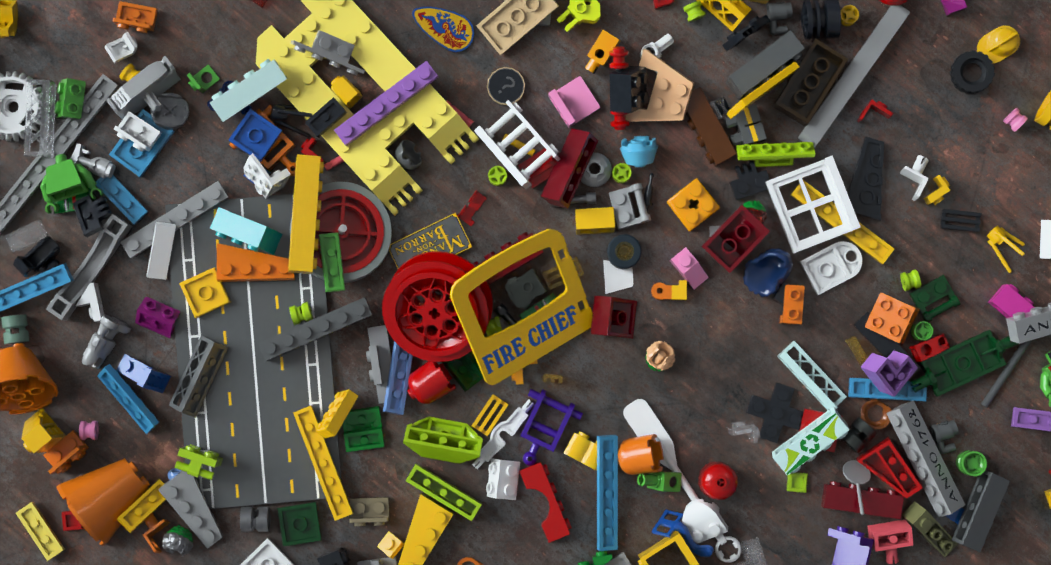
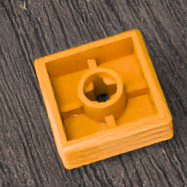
[667,178,720,231]

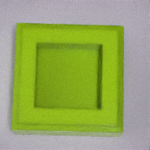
[786,472,808,493]

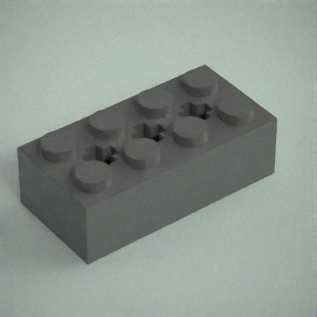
[726,30,805,100]

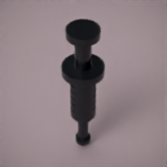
[644,173,654,213]

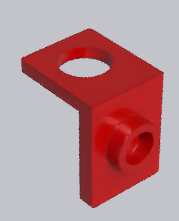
[857,100,893,122]

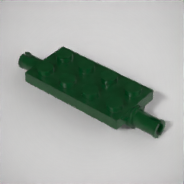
[910,330,1019,397]

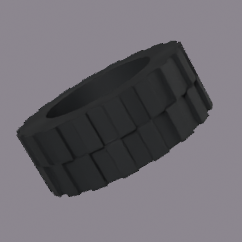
[950,50,995,94]

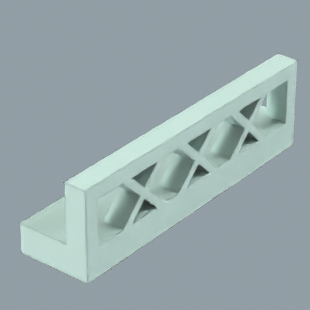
[777,341,847,411]

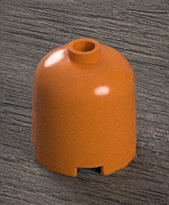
[618,434,664,475]

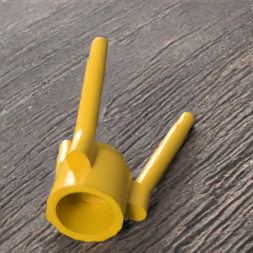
[987,225,1025,273]

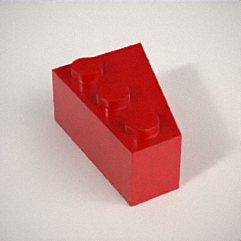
[856,437,923,499]

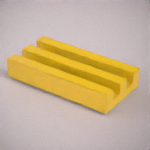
[472,394,509,436]

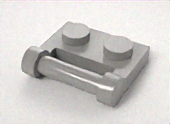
[609,183,651,230]

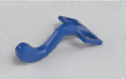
[652,510,714,557]

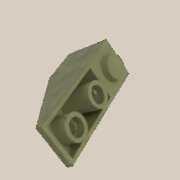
[902,501,958,558]

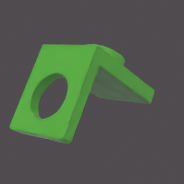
[187,65,220,94]

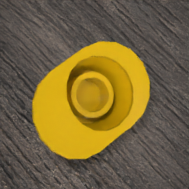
[977,25,1020,64]

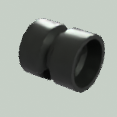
[842,417,877,454]

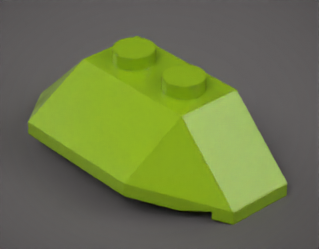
[403,417,483,464]

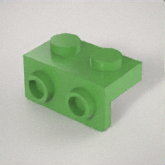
[55,78,86,119]

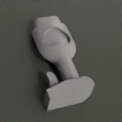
[71,143,116,178]

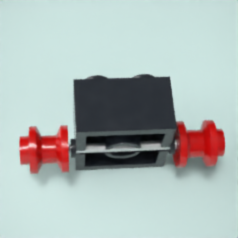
[609,46,649,130]

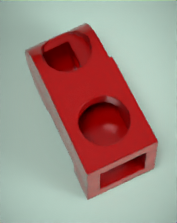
[909,333,950,362]

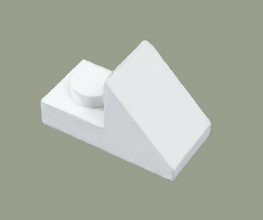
[76,283,104,322]

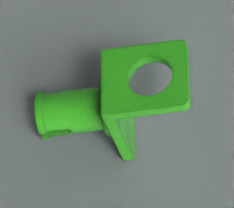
[637,471,682,492]

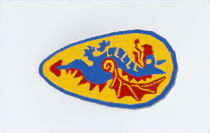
[411,7,474,52]

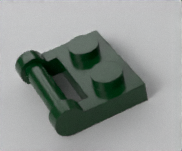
[909,275,961,323]

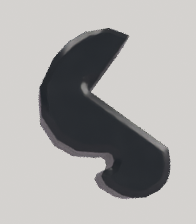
[13,236,61,277]

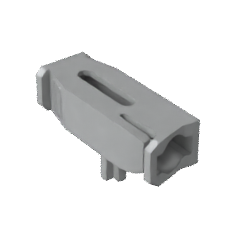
[106,56,181,120]

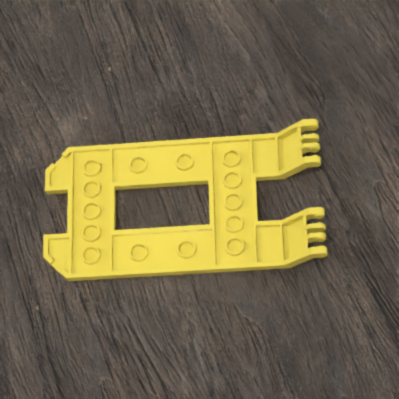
[256,0,479,216]

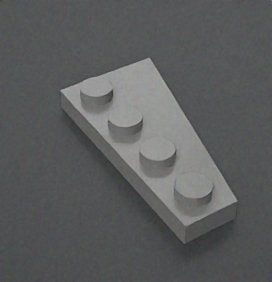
[158,471,223,549]

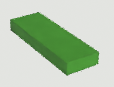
[319,233,345,293]

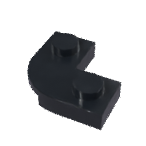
[722,15,770,52]

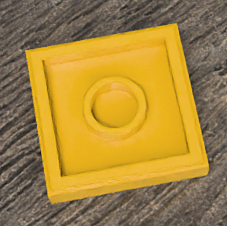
[179,267,231,318]

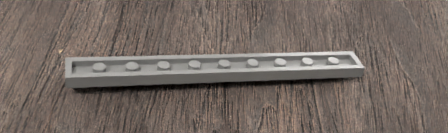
[0,74,119,235]

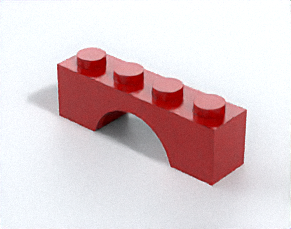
[519,461,572,543]

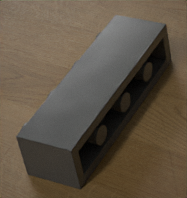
[952,470,1010,552]

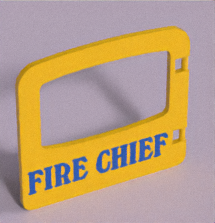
[450,229,593,385]

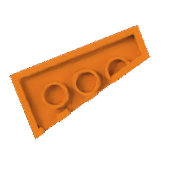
[217,243,295,282]

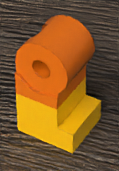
[651,280,687,300]

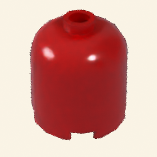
[407,361,456,404]
[698,461,738,500]

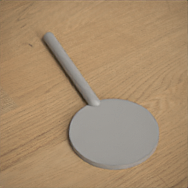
[843,460,871,515]

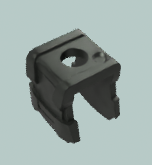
[505,268,548,310]

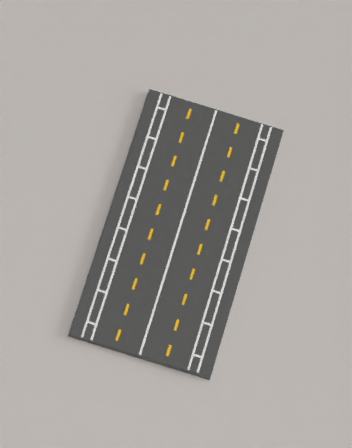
[165,194,342,509]

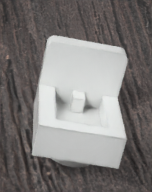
[105,32,137,64]

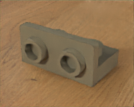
[350,497,390,526]

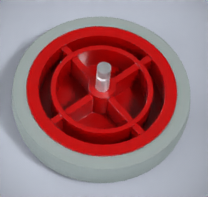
[290,182,392,283]

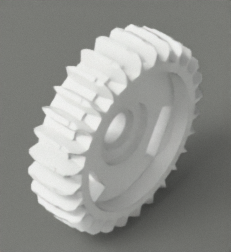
[0,71,49,142]

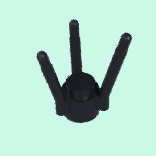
[270,103,313,138]

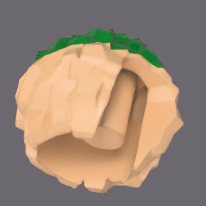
[645,341,675,372]

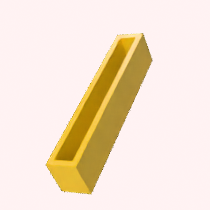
[288,154,324,274]

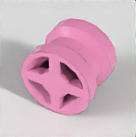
[1003,108,1028,132]
[79,421,99,440]

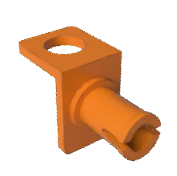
[143,513,170,554]

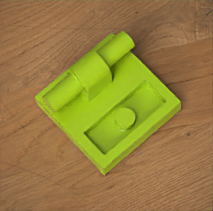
[175,444,223,480]

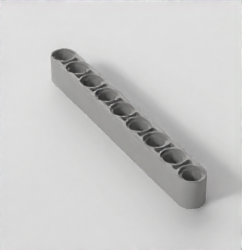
[798,5,910,148]

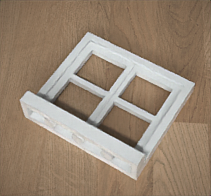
[765,156,860,253]

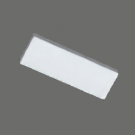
[147,222,176,280]

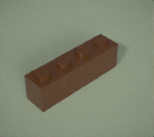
[686,87,737,167]

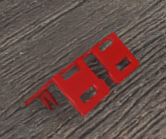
[458,190,486,226]

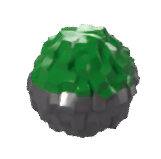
[162,525,193,557]

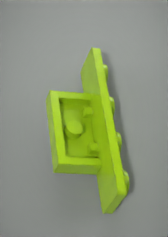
[736,142,815,167]

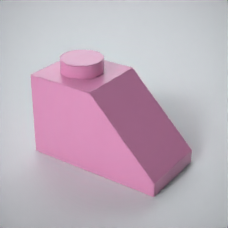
[670,247,709,290]

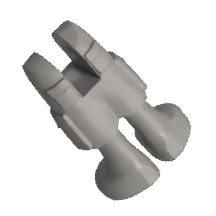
[82,314,132,369]

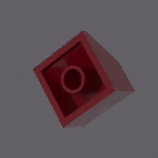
[591,296,637,339]

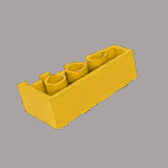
[398,493,454,565]

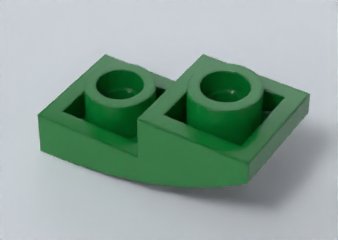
[578,551,612,565]

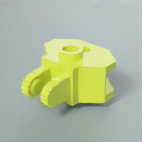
[557,0,601,32]

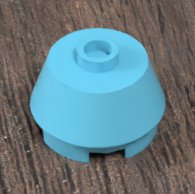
[620,136,658,167]

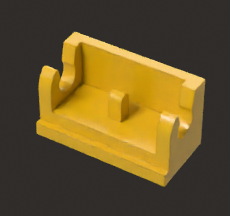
[575,207,615,235]

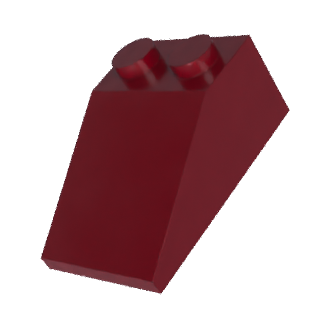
[702,205,770,273]

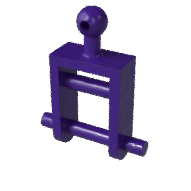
[520,389,583,466]

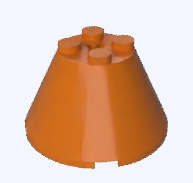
[0,343,58,414]

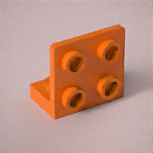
[865,293,920,343]
[43,430,89,474]

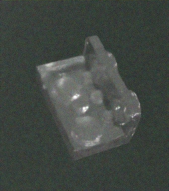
[727,421,760,444]

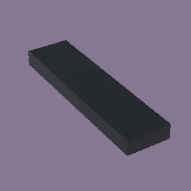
[853,312,921,378]

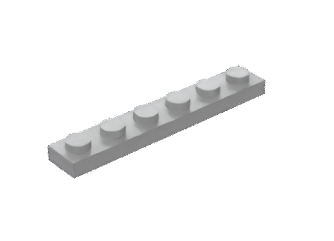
[120,181,229,259]

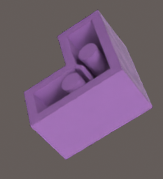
[861,350,918,397]

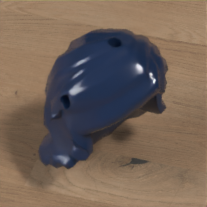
[743,248,793,297]

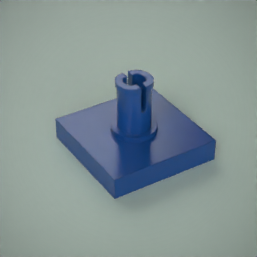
[228,109,283,163]

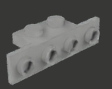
[290,30,365,76]
[366,325,392,404]

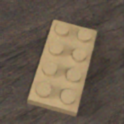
[476,0,559,55]

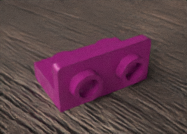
[135,297,180,338]

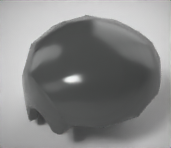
[395,140,422,170]

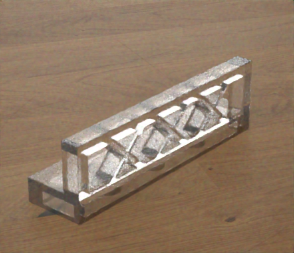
[24,80,56,159]

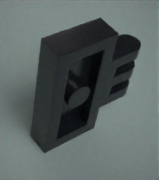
[729,161,770,200]
[73,195,112,238]

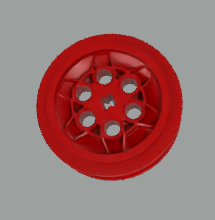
[382,251,493,362]

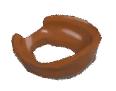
[861,399,891,429]

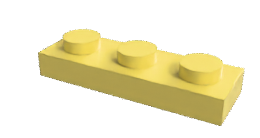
[16,502,65,561]

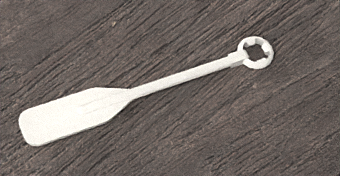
[623,399,742,563]

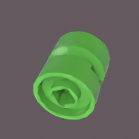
[956,450,987,476]

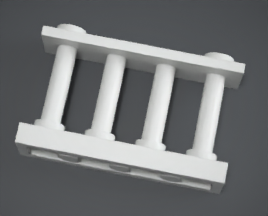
[474,100,560,190]

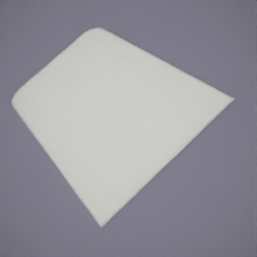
[603,260,633,294]

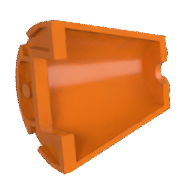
[56,458,150,546]

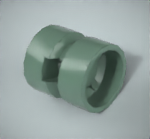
[1,314,30,344]

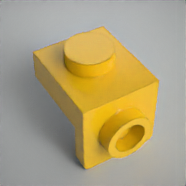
[923,175,950,205]

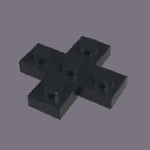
[746,382,803,443]

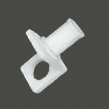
[900,155,929,201]

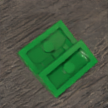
[343,406,385,452]

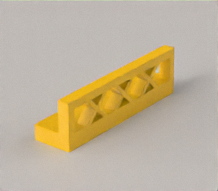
[697,0,752,32]

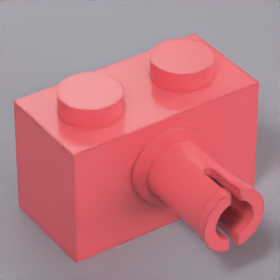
[867,519,913,564]

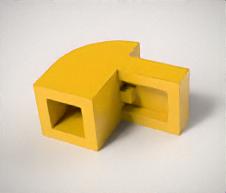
[0,0,18,38]

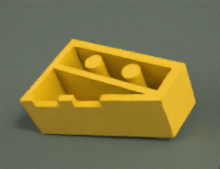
[21,408,66,454]

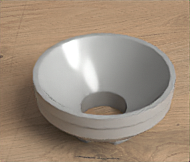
[581,152,612,187]

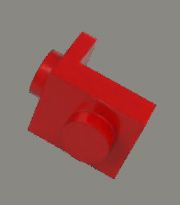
[301,137,325,163]

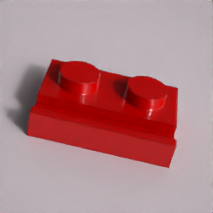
[518,148,557,189]

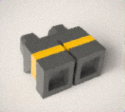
[724,104,767,146]

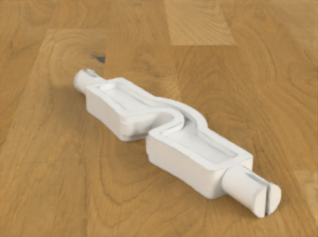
[472,399,535,470]

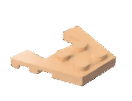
[626,49,694,122]

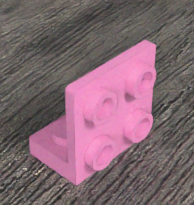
[548,76,600,128]

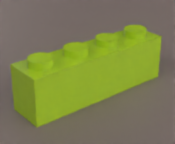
[406,463,482,521]

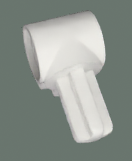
[640,34,674,74]

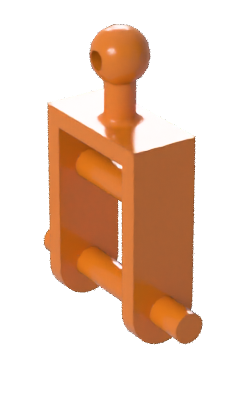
[229,105,296,176]

